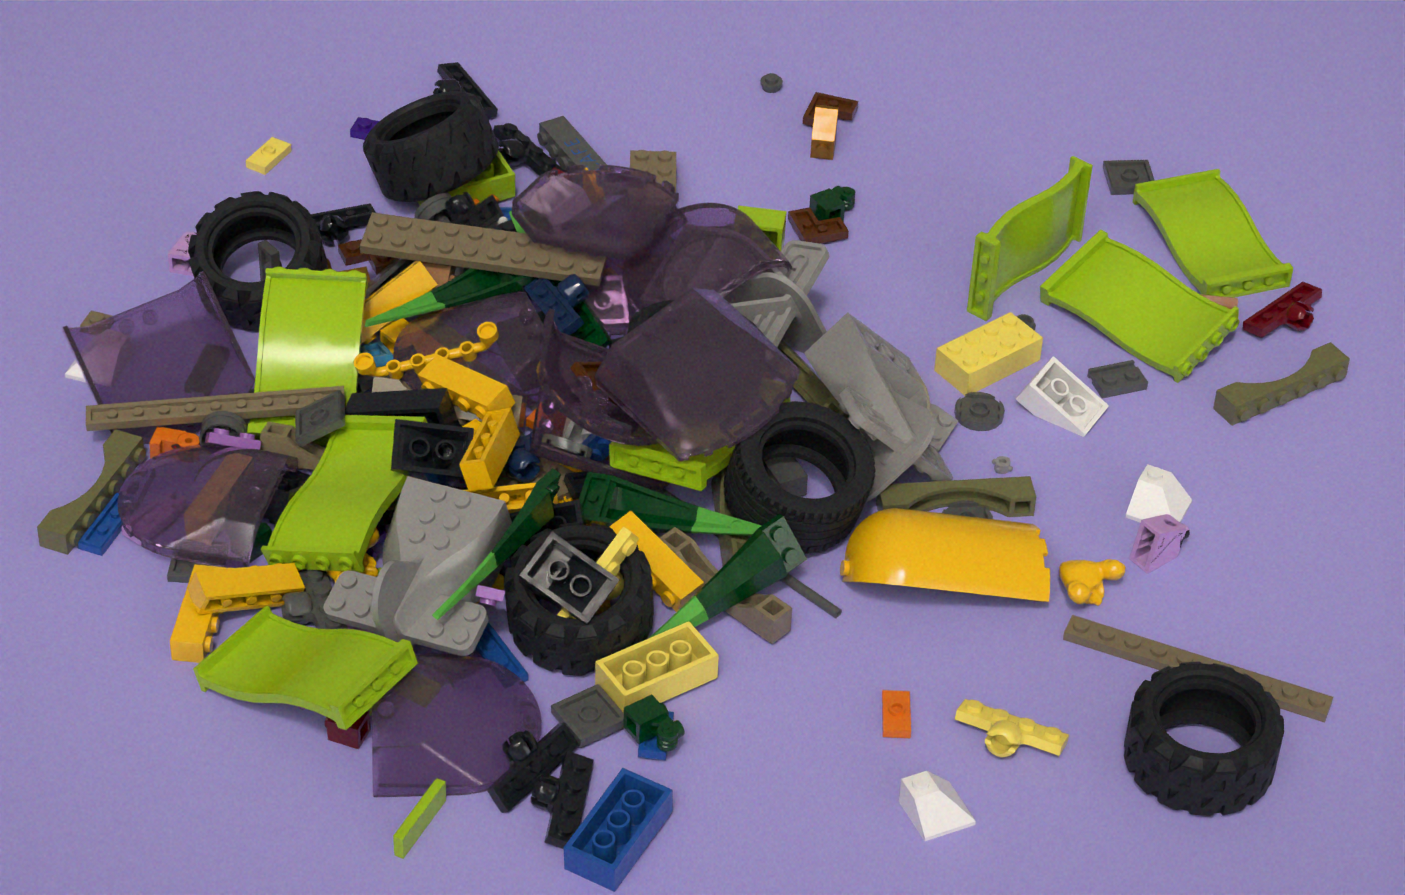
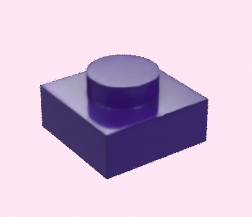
[350,117,379,140]

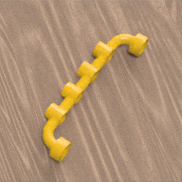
[354,322,499,380]

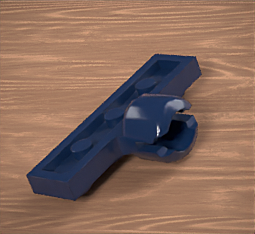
[524,274,590,339]
[503,431,553,483]

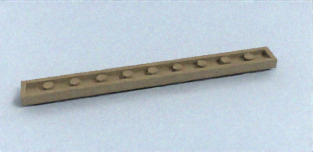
[86,386,345,431]
[1063,615,1333,723]

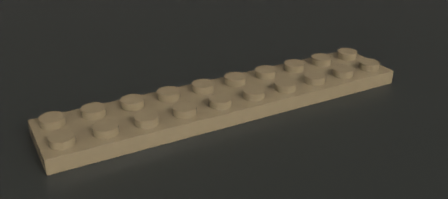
[360,212,610,286]

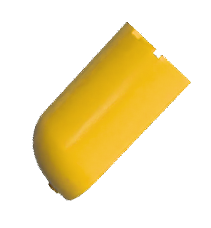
[840,508,1050,602]

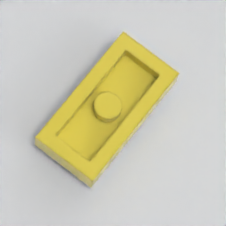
[246,137,292,175]

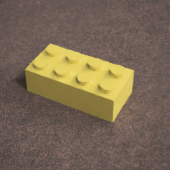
[934,312,1043,396]
[595,621,719,713]

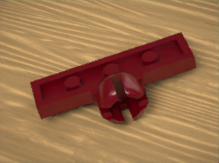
[1243,282,1322,337]

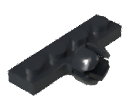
[445,191,504,228]
[310,203,376,245]
[487,722,579,813]
[530,750,594,849]

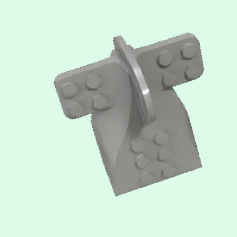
[642,226,829,363]
[804,312,953,502]
[323,476,512,656]

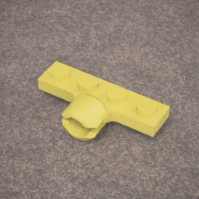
[557,526,639,619]
[955,699,1069,757]

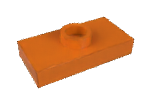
[882,690,911,738]

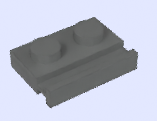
[1087,360,1148,399]

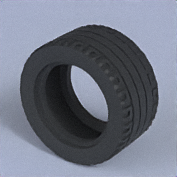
[723,401,876,554]

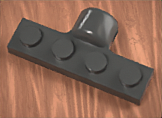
[281,570,348,629]

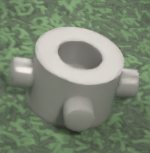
[992,456,1013,474]

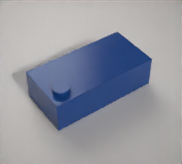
[564,768,673,892]

